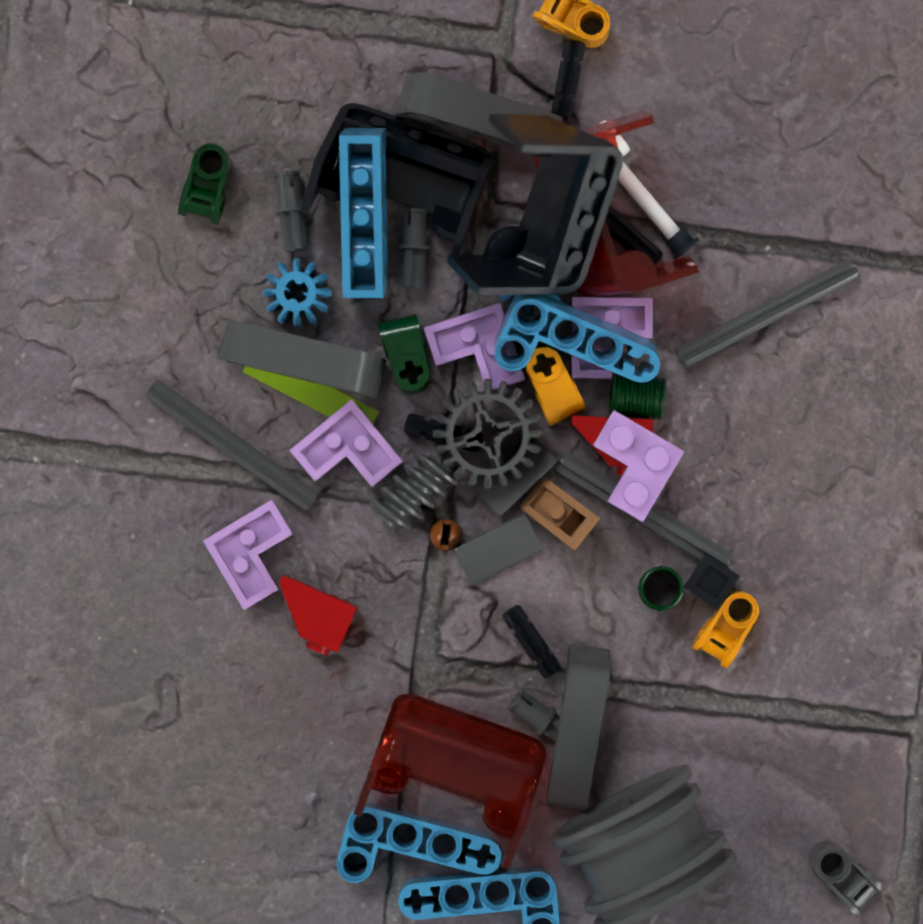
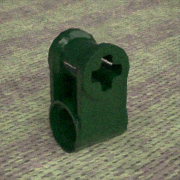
[178,143,232,225]
[377,314,430,395]

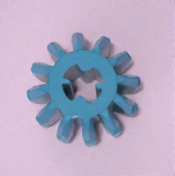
[262,258,332,328]

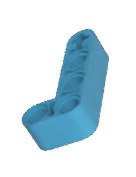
[494,294,660,383]
[337,803,502,883]
[398,866,560,924]

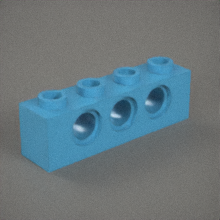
[339,128,388,298]

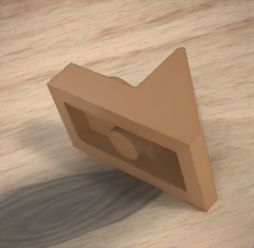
[519,476,600,551]

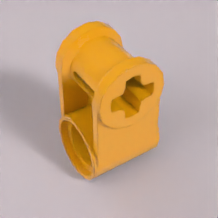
[531,0,610,48]
[524,346,586,426]
[691,590,759,669]

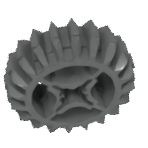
[433,378,543,489]

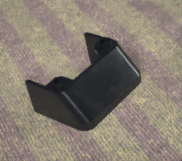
[300,103,493,255]
[447,114,623,295]

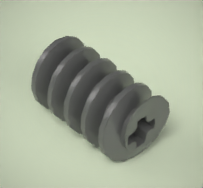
[369,452,459,538]

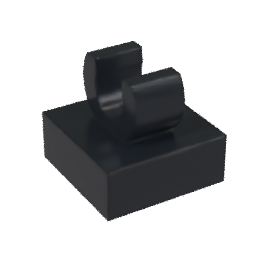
[684,553,740,610]

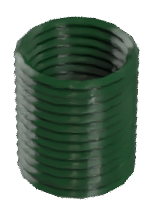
[609,373,666,420]
[638,566,684,611]

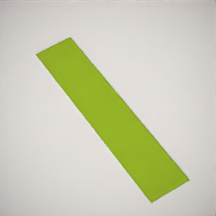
[243,366,379,424]

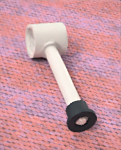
[589,120,700,260]

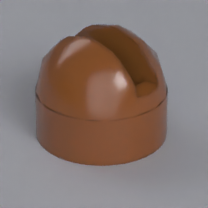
[430,519,462,551]

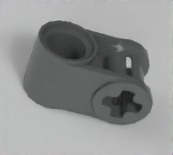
[808,841,886,918]

